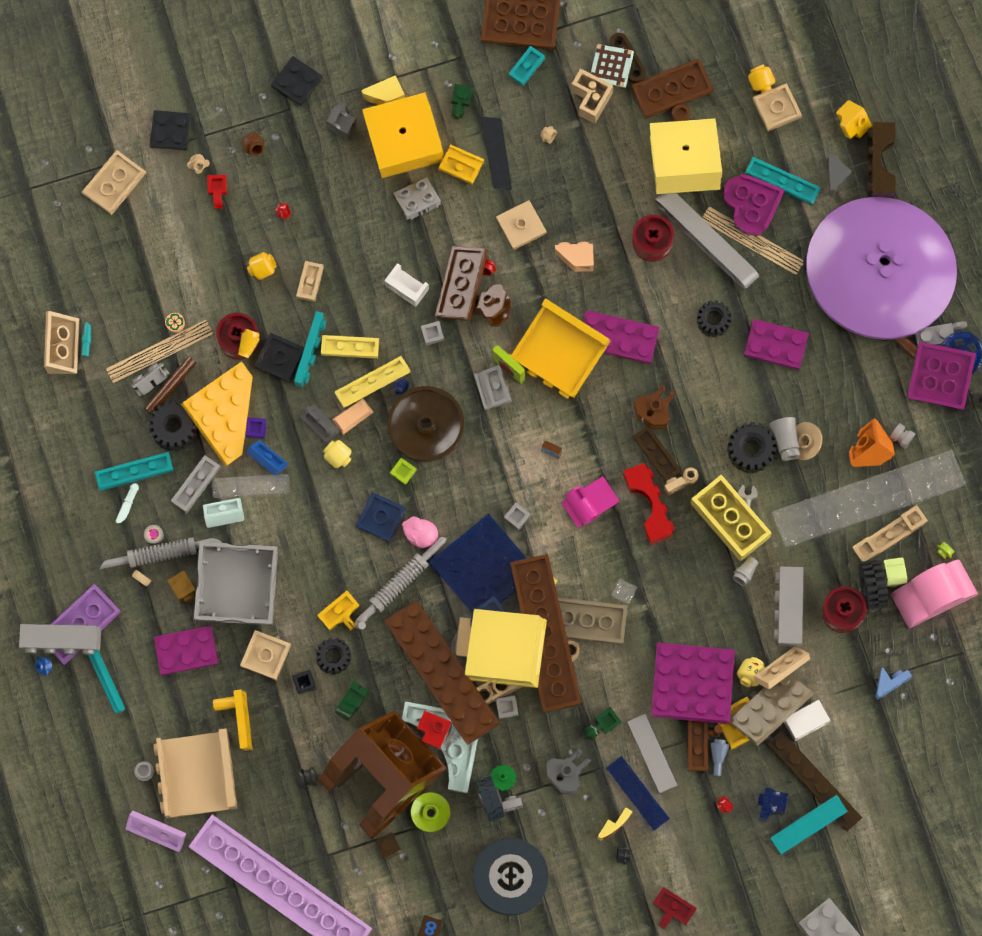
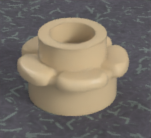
[540,126,557,144]

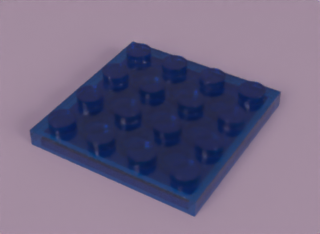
[429,514,527,614]

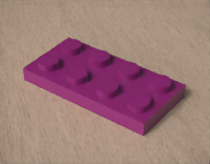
[583,310,660,364]

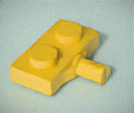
[317,591,360,631]

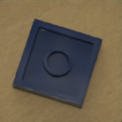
[355,492,407,543]

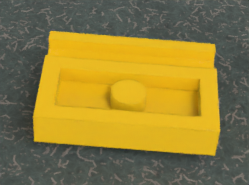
[439,144,484,185]

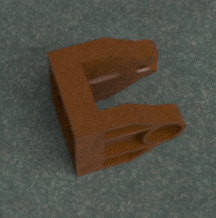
[318,710,447,839]

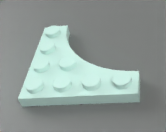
[402,702,478,793]

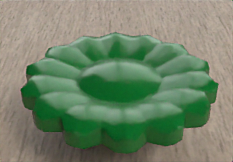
[490,764,517,792]

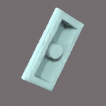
[203,498,244,528]

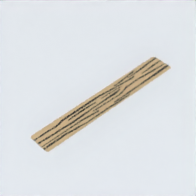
[702,207,803,274]
[106,320,213,383]

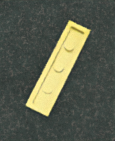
[335,356,410,408]

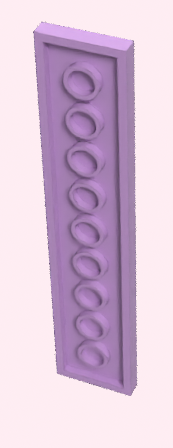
[189,815,372,936]

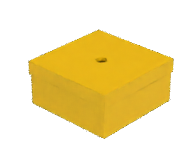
[362,92,443,178]

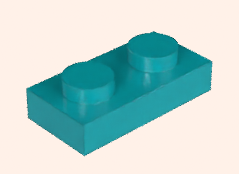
[508,46,545,87]

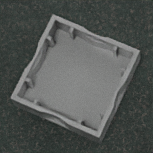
[194,542,278,626]

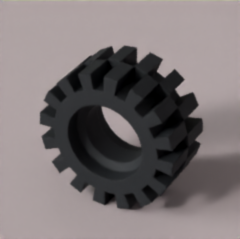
[697,300,732,337]
[316,637,351,675]

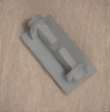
[130,363,170,397]

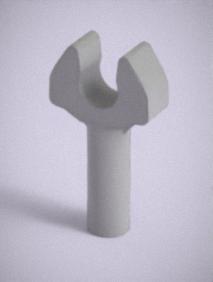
[738,485,757,507]

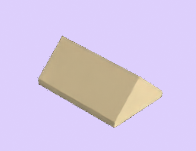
[44,311,79,374]

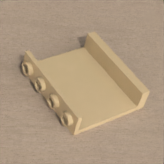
[154,728,237,818]

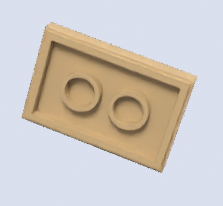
[82,150,146,215]

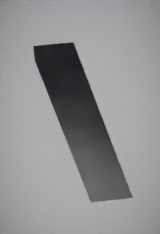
[482,117,512,190]

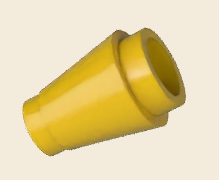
[238,329,260,358]

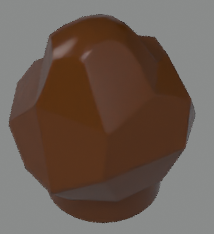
[241,132,264,156]

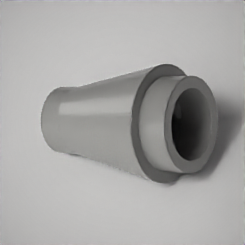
[733,557,758,586]

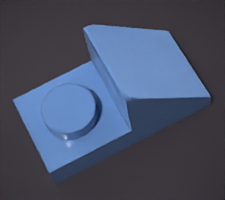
[875,667,912,700]

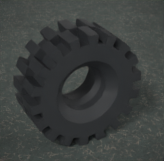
[149,400,199,451]
[727,422,777,473]
[858,559,888,610]

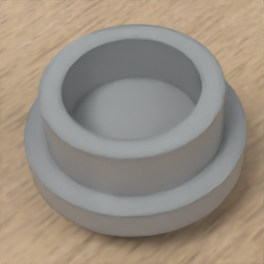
[134,761,154,781]

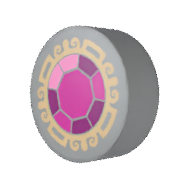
[144,525,164,545]

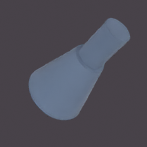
[710,739,730,776]

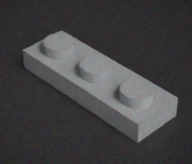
[171,455,221,513]

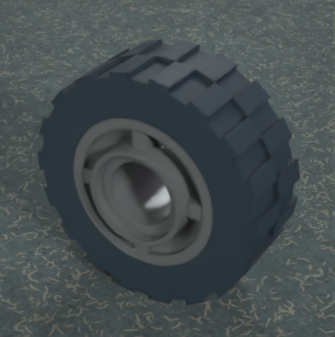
[476,776,505,822]

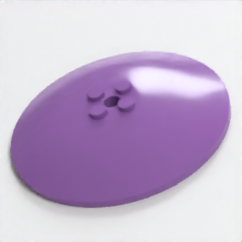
[806,197,957,340]

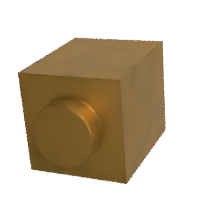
[167,571,196,603]

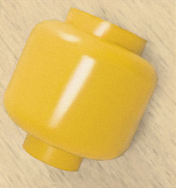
[748,64,775,93]
[247,252,276,280]

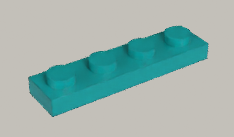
[294,311,327,388]

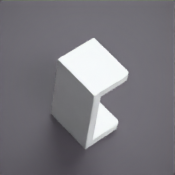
[385,264,429,307]
[784,700,830,742]

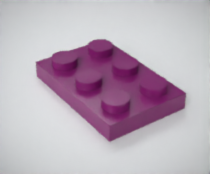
[744,319,809,370]
[154,626,218,676]

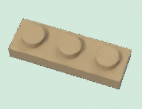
[754,646,810,689]

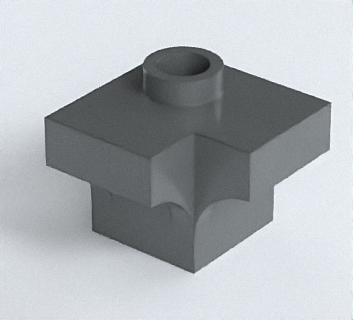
[326,101,357,140]

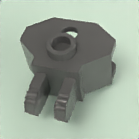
[546,749,591,795]

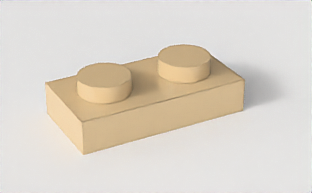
[296,261,324,302]

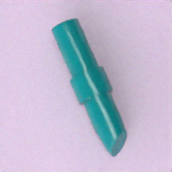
[81,322,91,357]

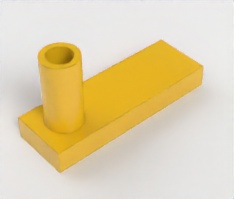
[213,690,253,751]

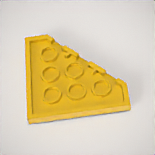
[181,361,253,466]

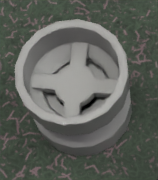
[889,423,916,449]

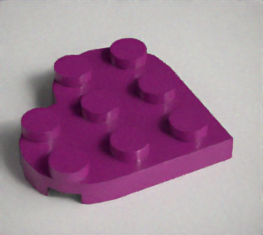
[723,174,784,236]

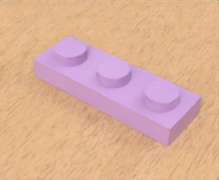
[126,810,186,852]

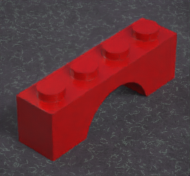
[623,463,675,545]

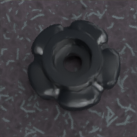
[616,845,630,865]

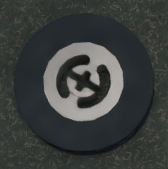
[473,838,549,916]

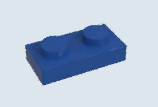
[247,440,288,476]

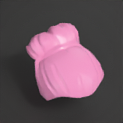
[402,517,438,548]

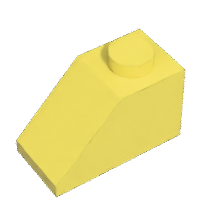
[362,75,405,105]

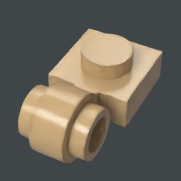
[664,468,698,496]

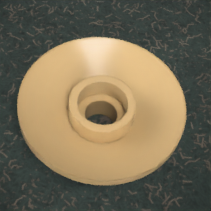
[796,422,822,460]

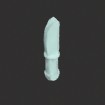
[115,483,139,523]

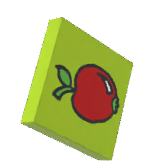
[492,345,525,385]

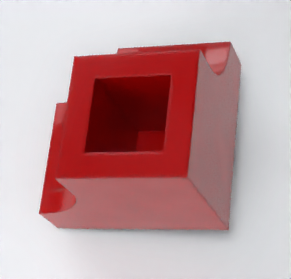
[417,710,452,750]

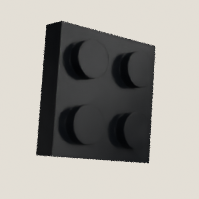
[271,56,323,107]
[149,110,191,151]
[254,333,305,383]

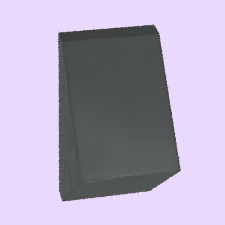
[827,154,852,196]

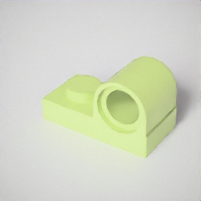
[883,558,907,587]

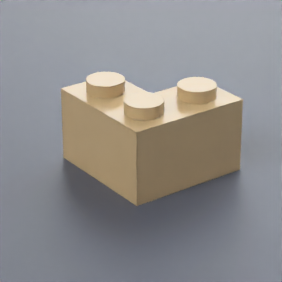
[571,68,613,124]

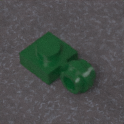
[451,84,473,119]
[584,707,622,740]

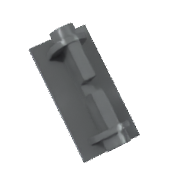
[300,404,340,444]

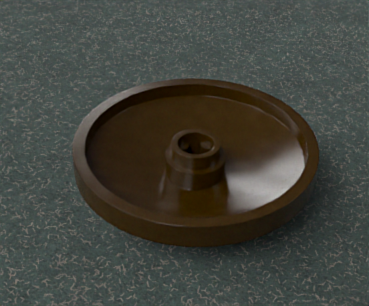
[388,386,464,462]

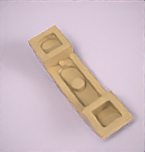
[852,505,928,562]

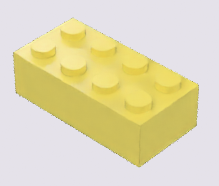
[691,475,771,562]

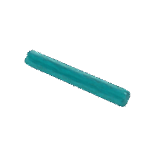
[88,652,125,714]

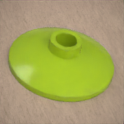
[411,792,450,832]

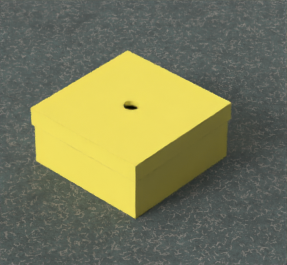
[650,119,722,194]
[465,609,547,688]

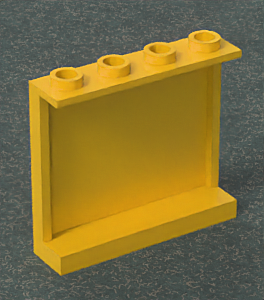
[509,298,611,399]

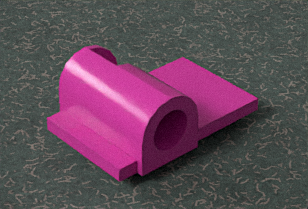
[561,476,620,528]

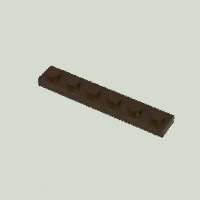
[766,730,863,832]

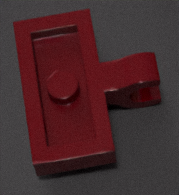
[652,887,697,930]

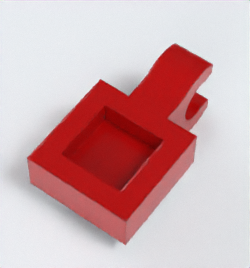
[207,174,227,209]

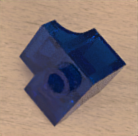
[758,788,788,822]

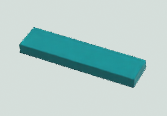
[744,157,821,206]
[95,452,174,491]
[771,795,848,855]

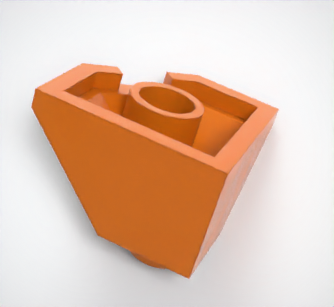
[849,418,895,467]

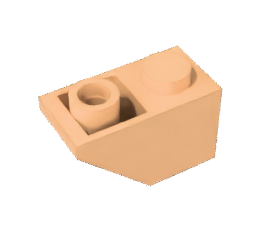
[555,242,594,272]

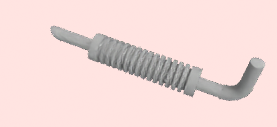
[100,537,222,569]
[354,537,446,629]

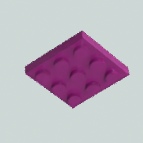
[907,341,976,409]

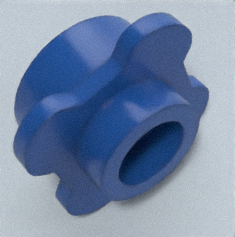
[35,656,52,676]

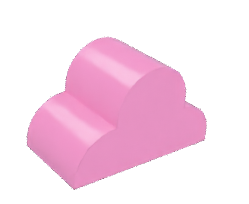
[891,560,978,629]

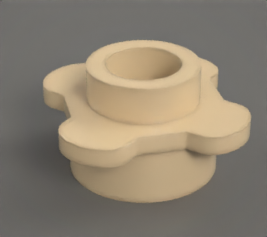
[187,154,210,174]

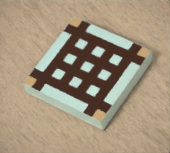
[591,44,634,88]

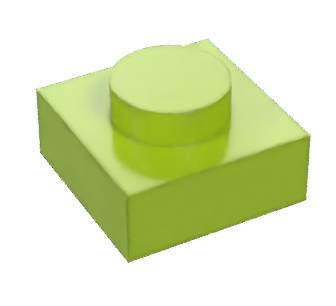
[390,458,417,485]

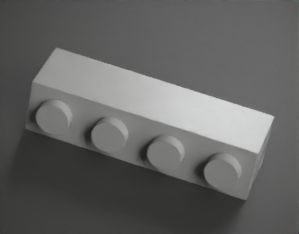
[774,566,803,647]
[19,624,101,655]

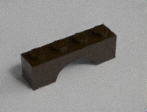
[867,122,895,199]

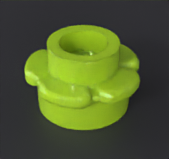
[937,542,955,559]

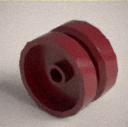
[632,214,674,262]
[216,313,260,360]
[822,586,867,633]

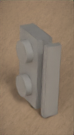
[474,365,512,411]

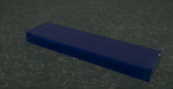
[606,756,670,831]

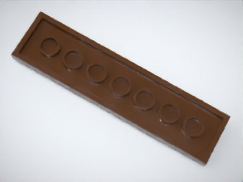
[510,554,582,713]
[384,600,500,745]

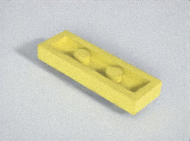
[321,335,379,359]

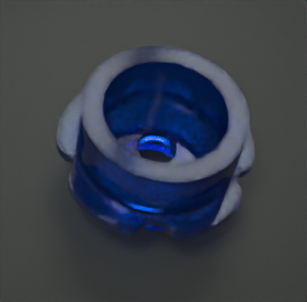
[393,377,410,395]

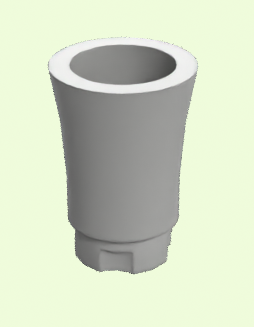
[769,417,800,461]

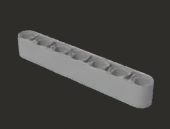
[654,193,759,289]

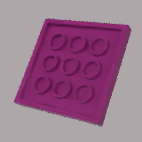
[651,643,735,724]

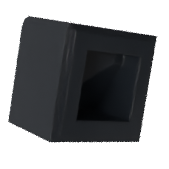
[292,669,317,694]

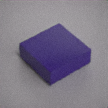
[245,418,267,439]

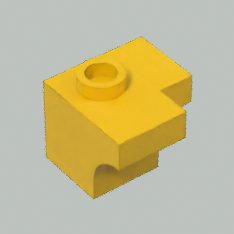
[836,100,872,139]

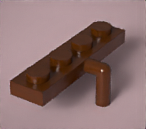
[688,720,722,772]

